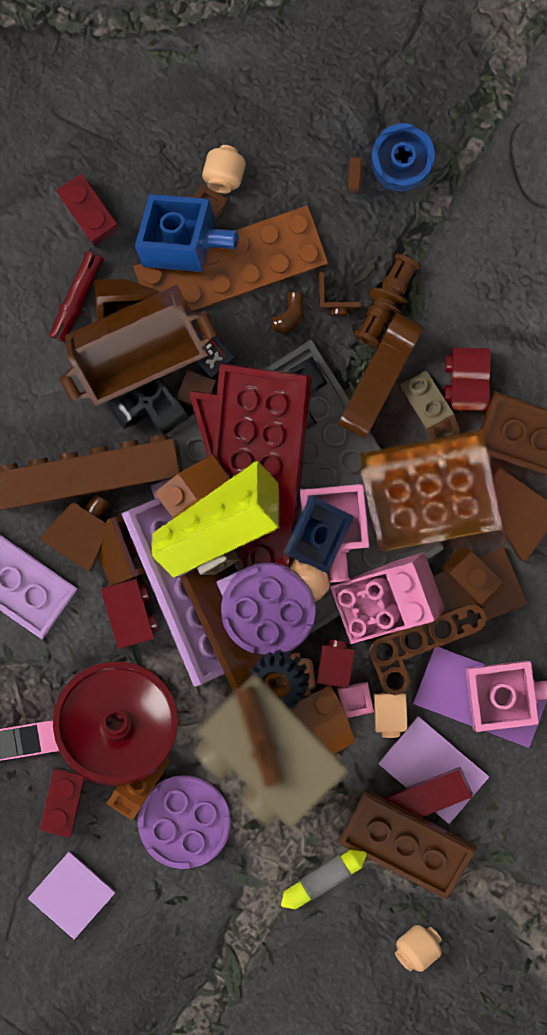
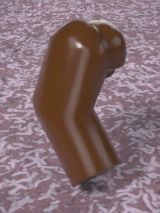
[271,292,303,334]

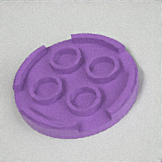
[221,563,316,655]
[137,775,231,869]

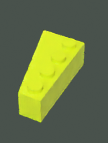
[151,461,279,578]

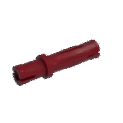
[48,251,104,343]

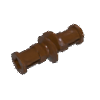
[353,254,420,348]

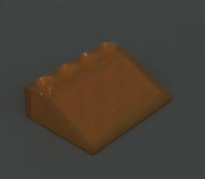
[360,430,502,552]

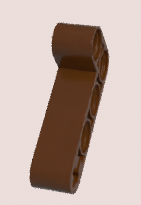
[338,312,424,439]
[369,604,487,695]

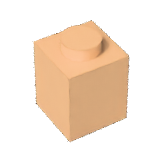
[373,693,407,738]

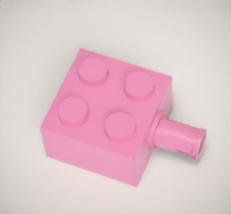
[300,484,369,582]
[465,660,547,732]

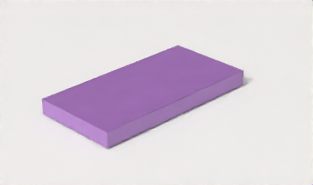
[413,647,547,748]

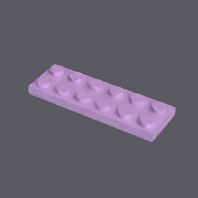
[121,498,225,687]

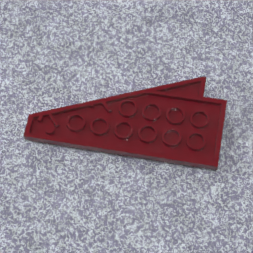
[190,364,311,571]

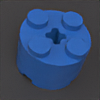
[371,123,435,191]

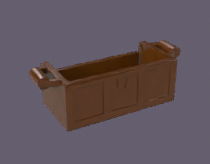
[59,285,217,406]

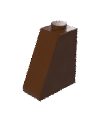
[480,468,547,562]

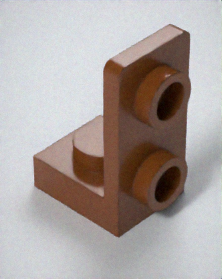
[107,758,170,821]

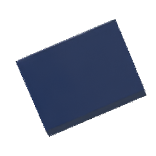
[284,494,355,574]

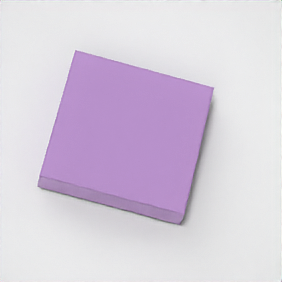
[28,851,116,939]

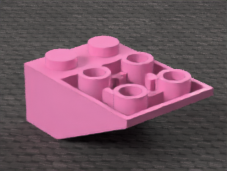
[330,552,445,644]

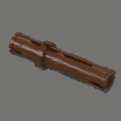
[234,685,285,788]

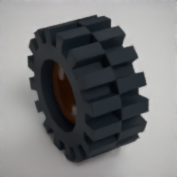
[250,650,310,709]

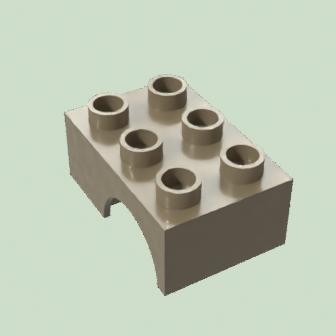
[194,673,348,828]

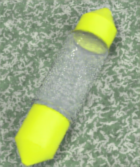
[281,850,367,910]

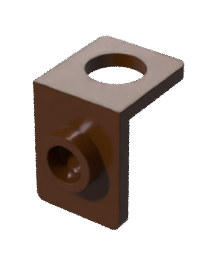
[319,272,362,316]

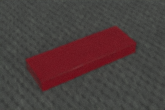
[383,767,473,817]

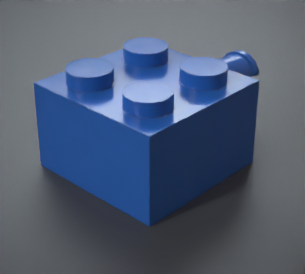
[135,194,239,272]

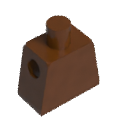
[39,493,110,572]
[441,546,505,609]

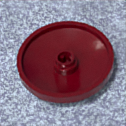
[53,662,178,786]

